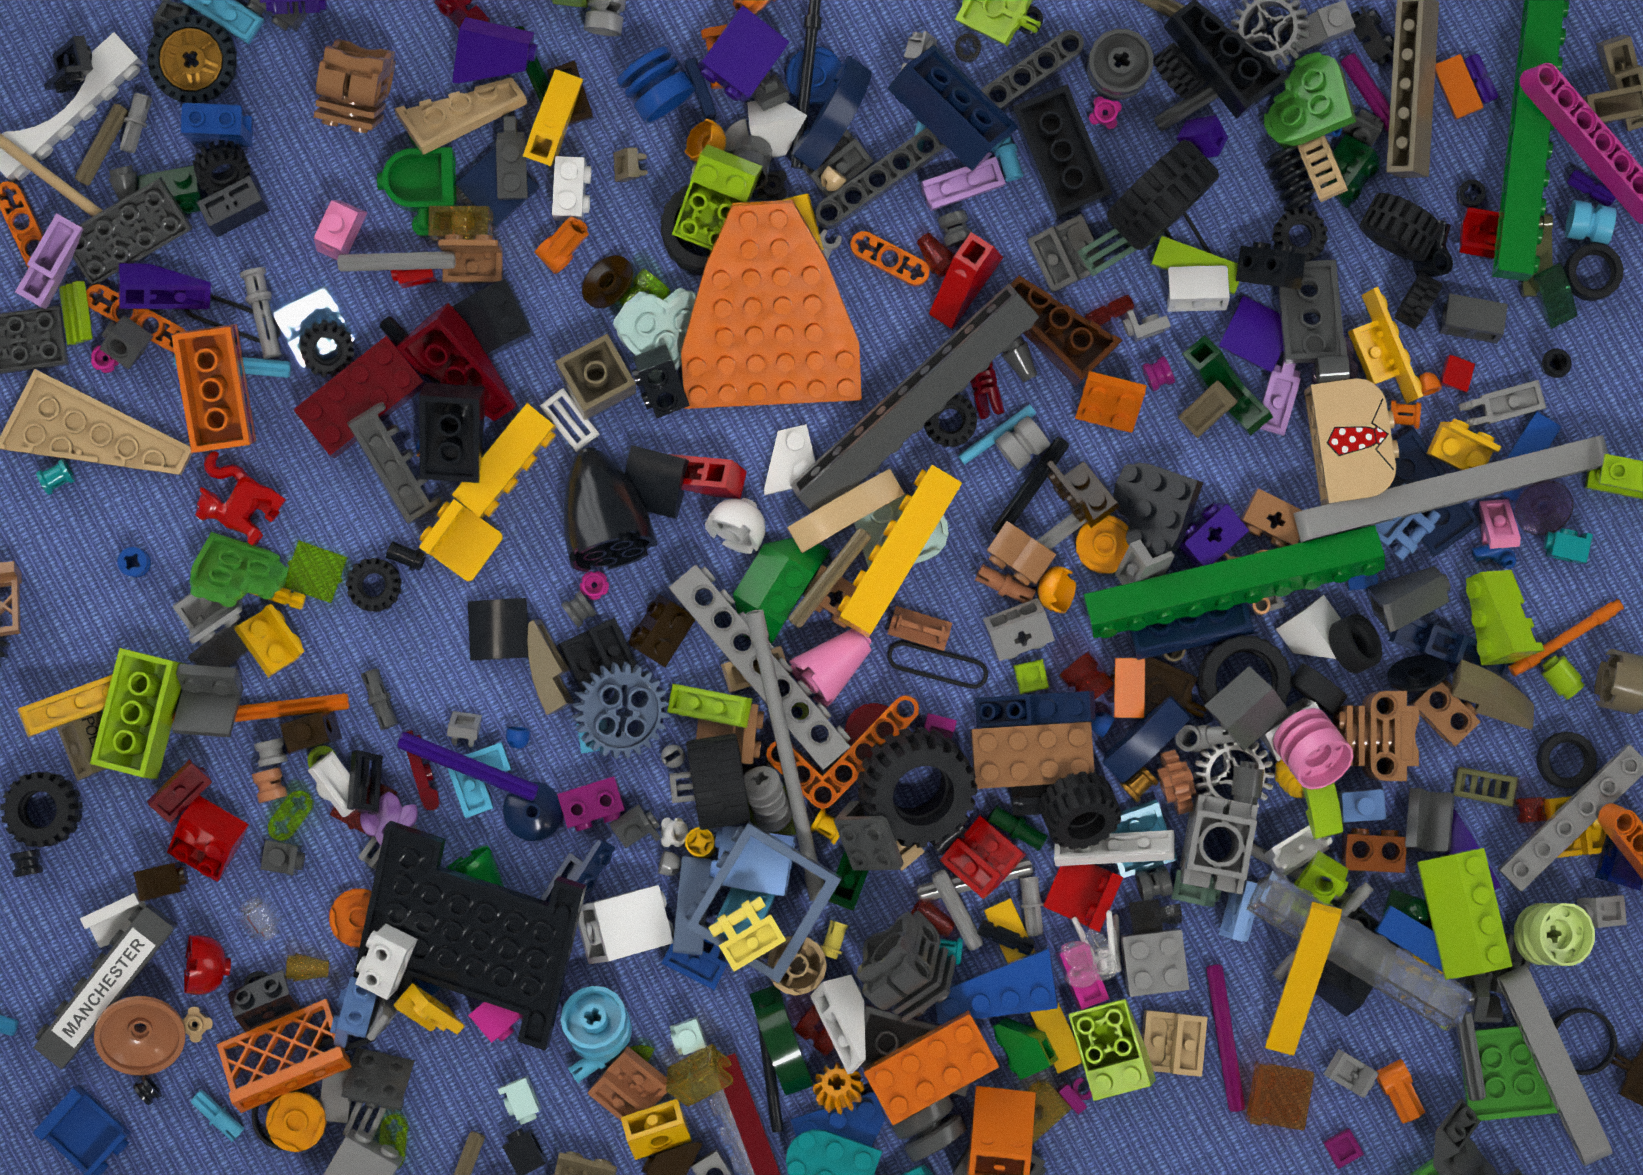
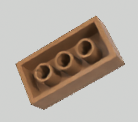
[970,722,1094,789]

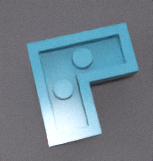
[447,742,512,818]

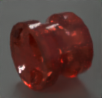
[1515,796,1547,823]

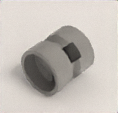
[584,0,626,36]
[994,415,1050,471]

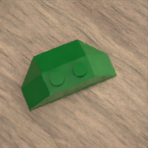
[733,538,830,645]

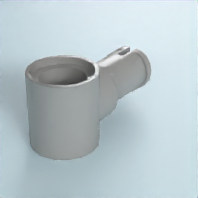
[1175,725,1235,752]

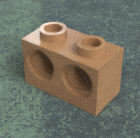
[1409,680,1481,747]

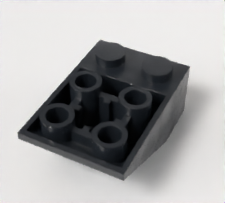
[1315,907,1399,1017]

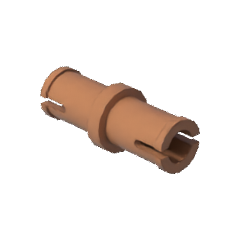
[974,564,1036,603]

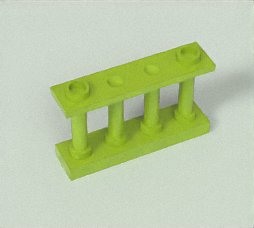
[1584,454,1643,500]

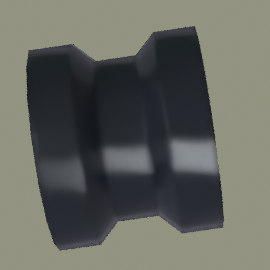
[10,849,43,878]

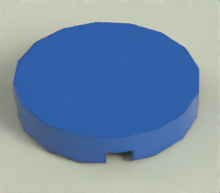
[786,47,842,106]

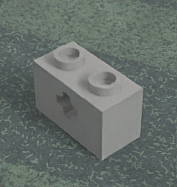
[983,598,1055,661]

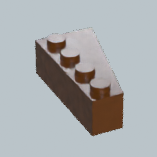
[1010,275,1123,387]

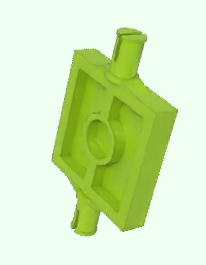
[955,0,1041,47]

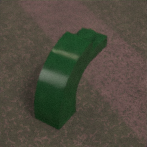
[1182,335,1273,436]
[749,985,813,1096]

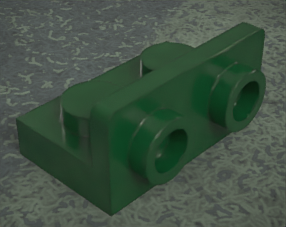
[1317,134,1380,208]

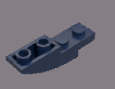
[975,691,1096,727]

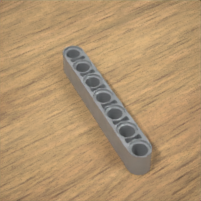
[1497,965,1613,1166]

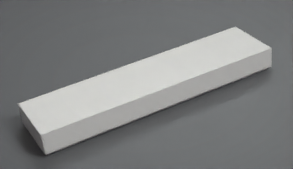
[1054,830,1175,866]

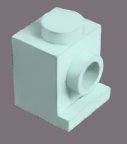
[669,1016,707,1055]
[498,1075,541,1125]

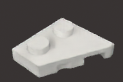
[764,424,815,496]

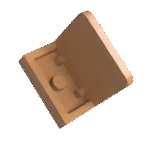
[438,234,503,283]
[696,704,764,764]

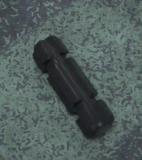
[977,920,1035,955]

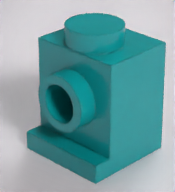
[1543,528,1593,564]

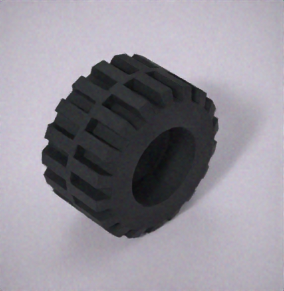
[1359,193,1442,261]
[1039,771,1121,850]
[0,772,83,847]

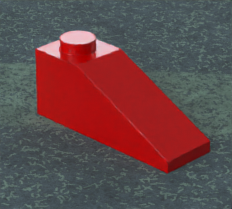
[669,454,747,499]

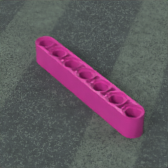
[1520,63,1643,224]

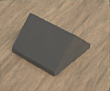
[1204,666,1289,751]

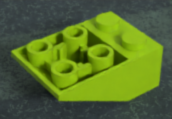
[672,144,763,250]
[1068,998,1156,1101]

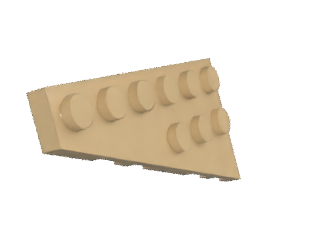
[0,369,193,475]

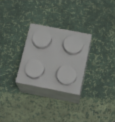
[1119,928,1189,997]

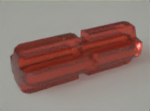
[1084,295,1134,325]

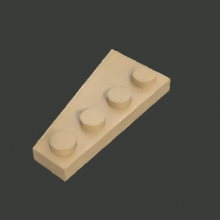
[394,77,527,155]

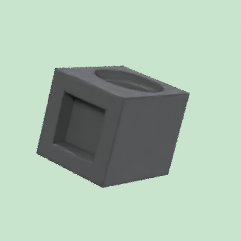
[100,315,153,370]

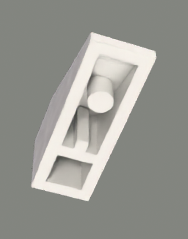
[810,975,866,1075]

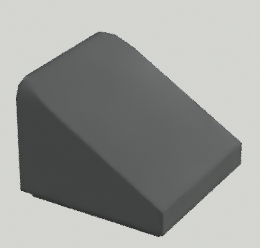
[153,0,191,34]

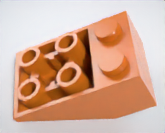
[966,1085,1036,1175]

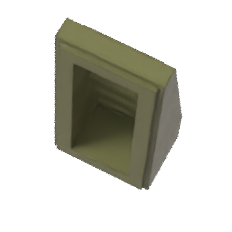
[1453,767,1519,808]

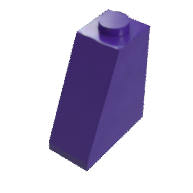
[452,17,538,84]

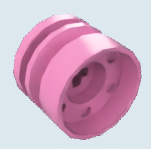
[1273,708,1353,790]

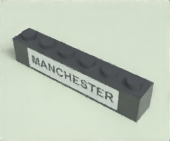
[33,903,178,1070]

